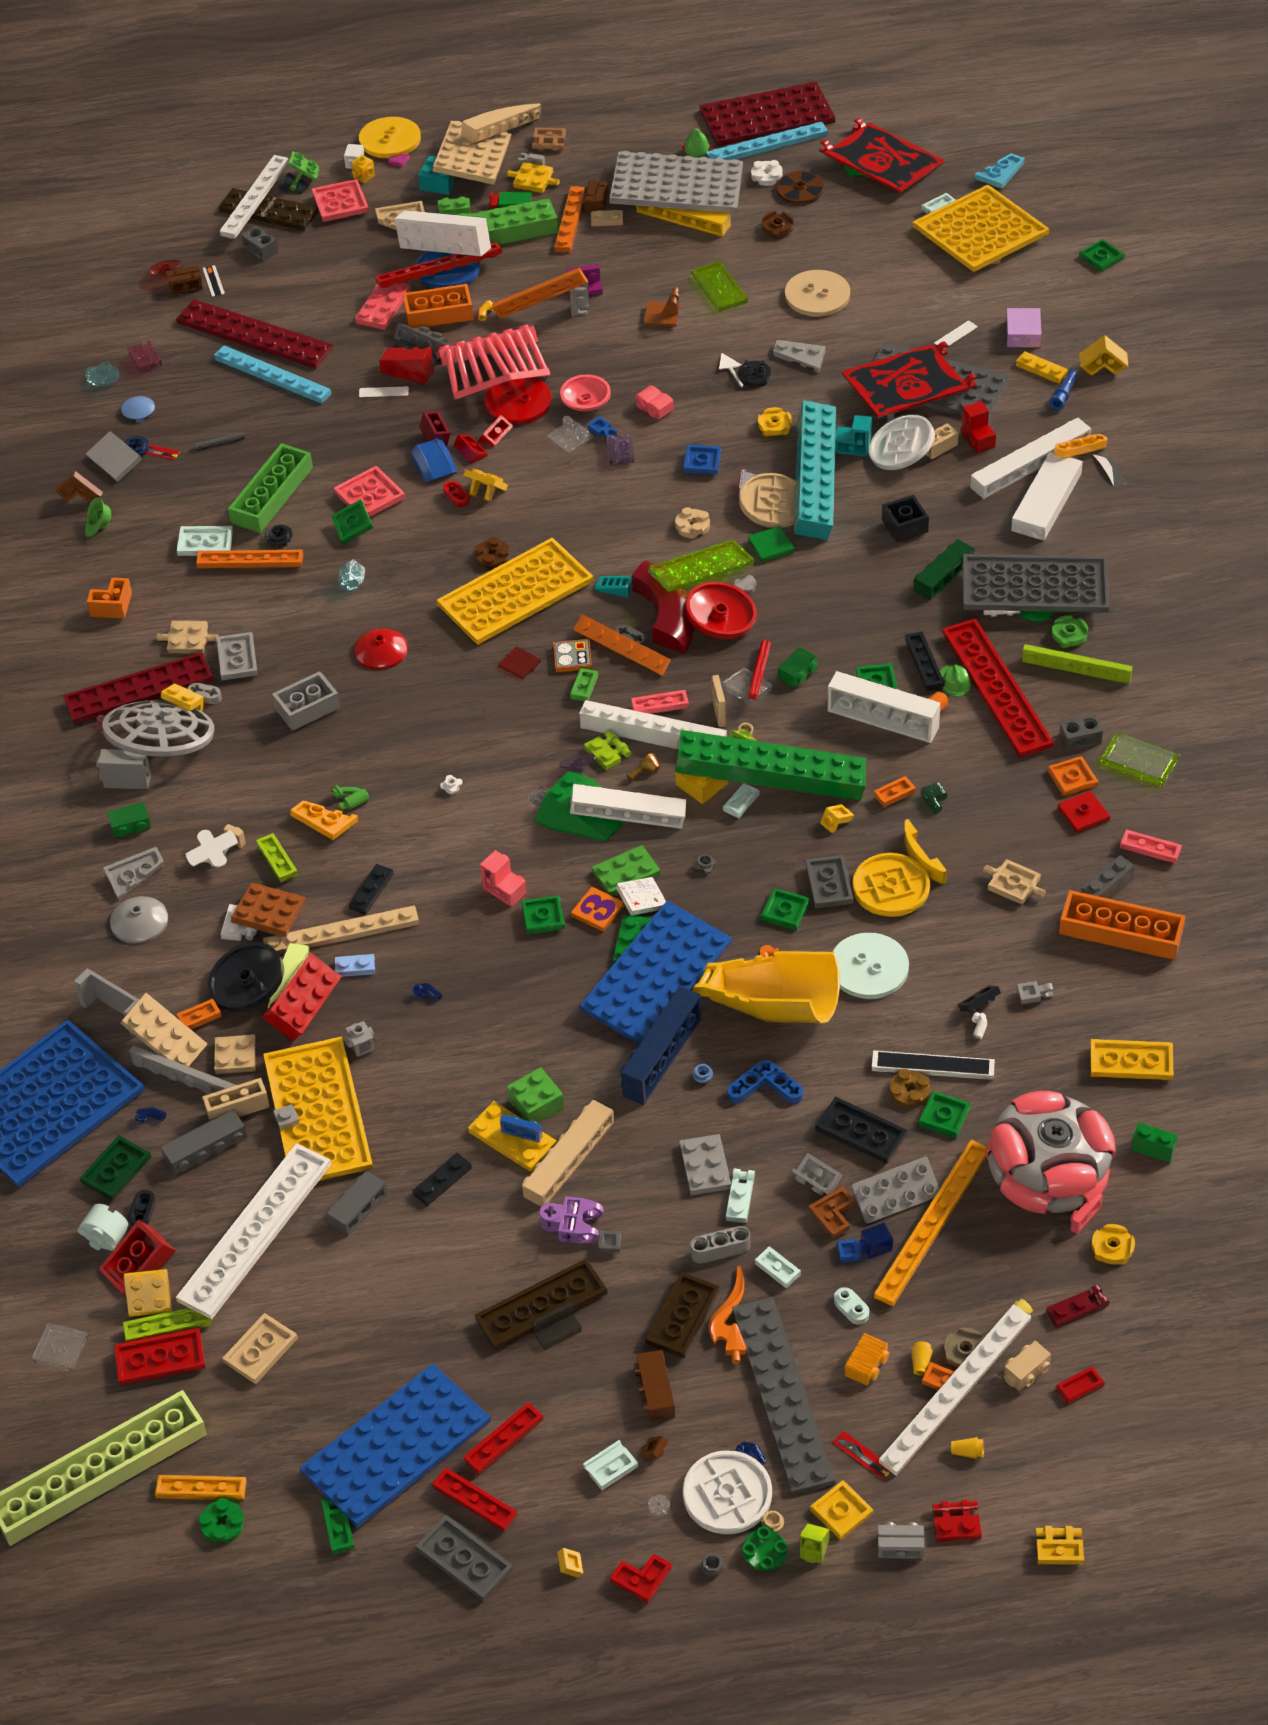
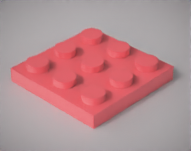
[312,179,369,222]
[333,466,405,517]

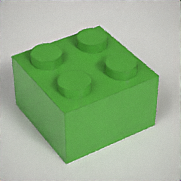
[507,1067,564,1123]

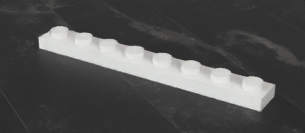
[220,155,289,239]

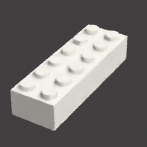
[395,210,491,256]
[828,671,940,743]

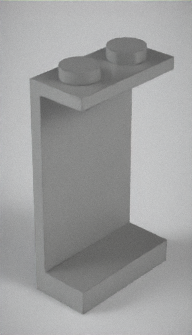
[74,968,139,1037]

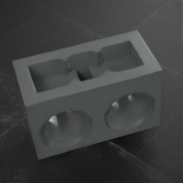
[241,226,278,261]
[1059,715,1103,751]

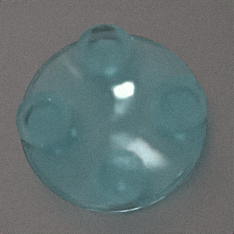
[86,361,120,386]

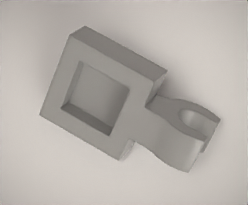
[518,153,545,166]
[1017,981,1053,1004]

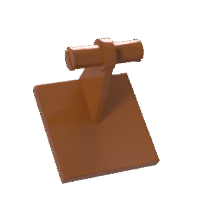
[644,287,680,327]

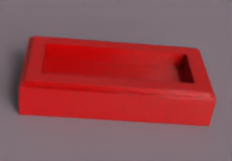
[1056,1366,1105,1405]

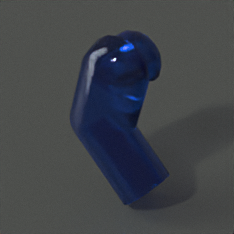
[412,983,442,1002]
[736,1441,767,1465]

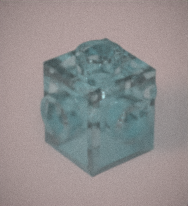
[337,559,366,592]

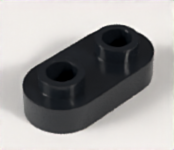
[128,1190,156,1227]

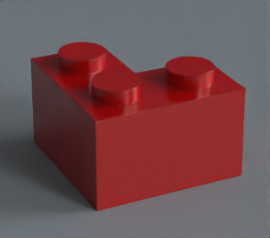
[960,401,996,453]

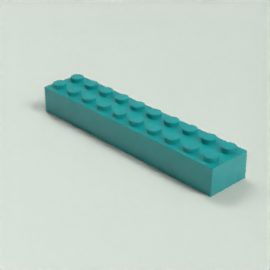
[794,400,836,540]

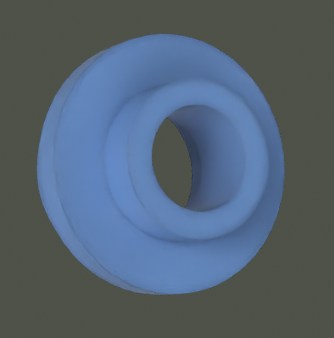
[693,1064,713,1083]

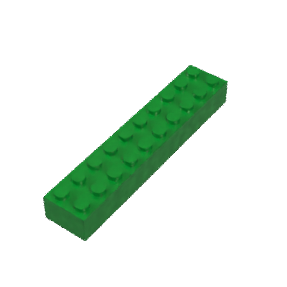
[675,730,866,801]

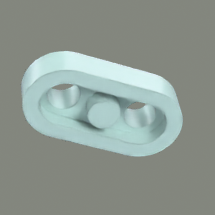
[834,1288,869,1325]

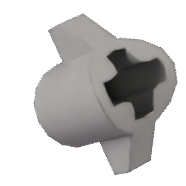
[734,575,757,593]

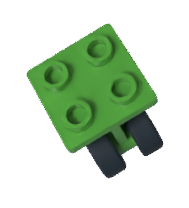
[280,151,319,194]

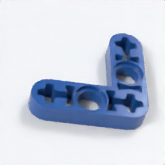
[727,1060,803,1104]

